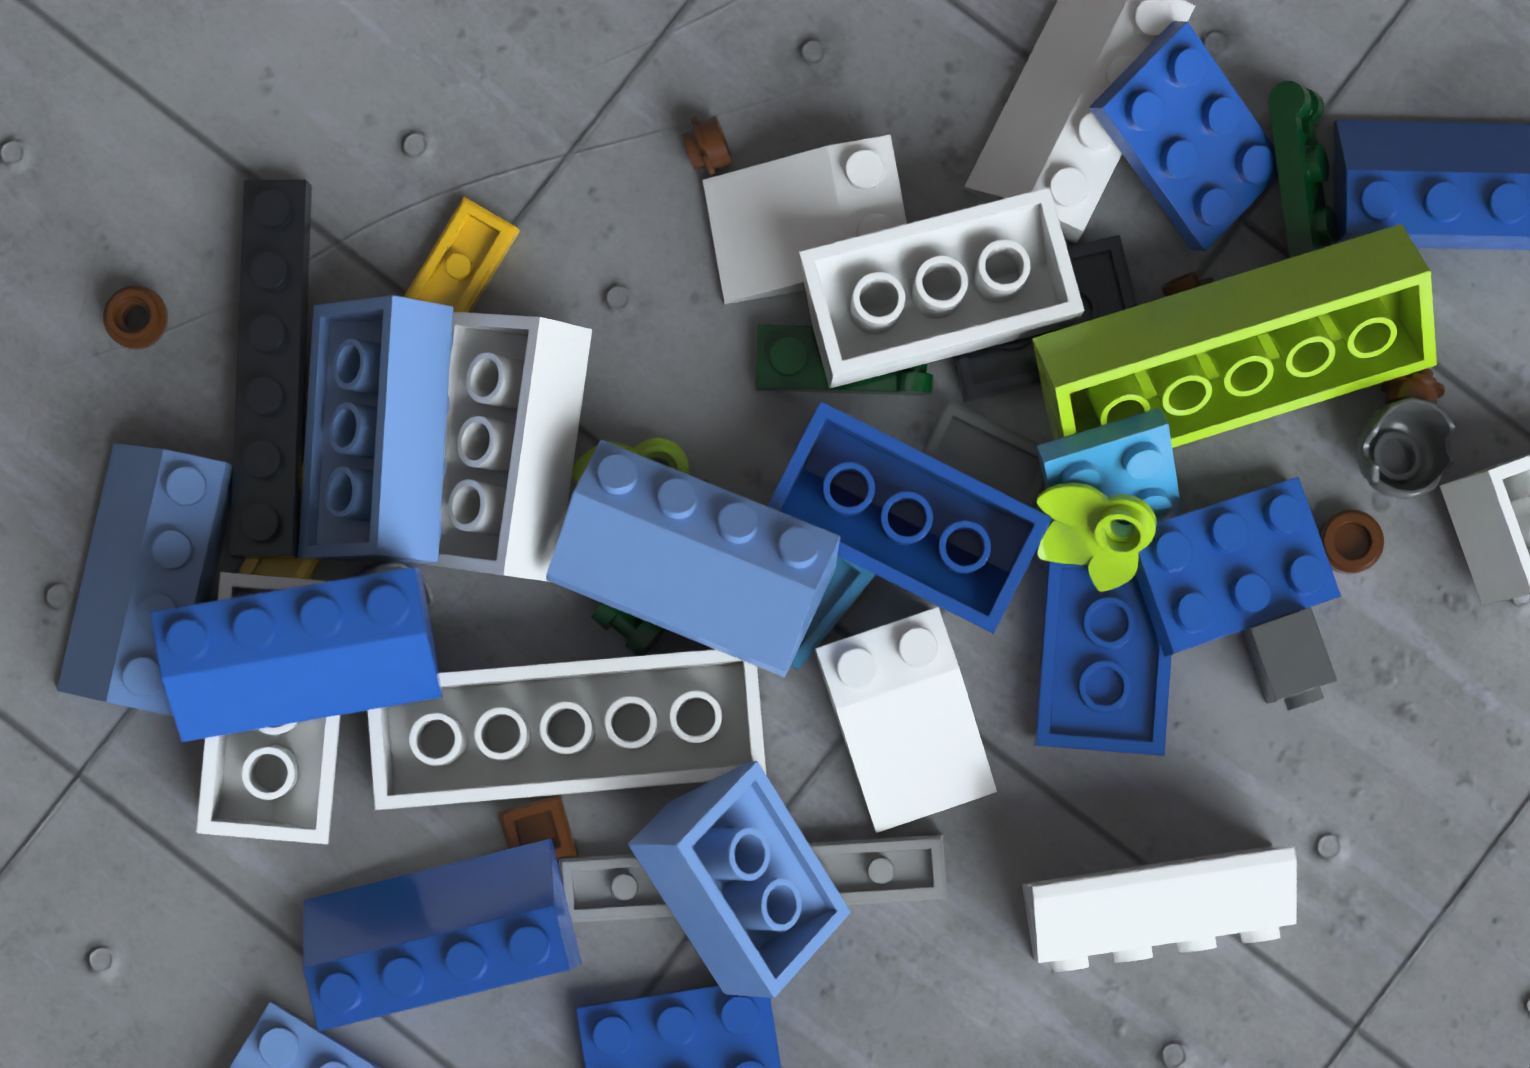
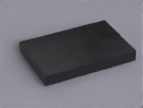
[953,235,1137,403]

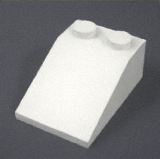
[703,135,907,305]
[1440,453,1530,606]
[814,607,997,833]

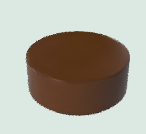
[1319,510,1384,574]

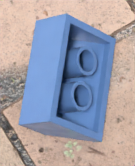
[628,761,851,998]

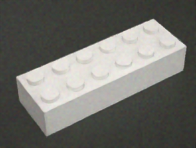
[368,650,766,810]

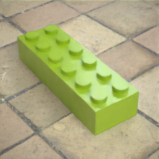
[1032,224,1437,448]

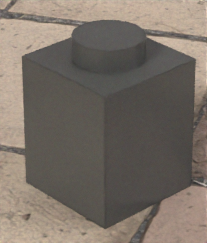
[1241,608,1337,711]

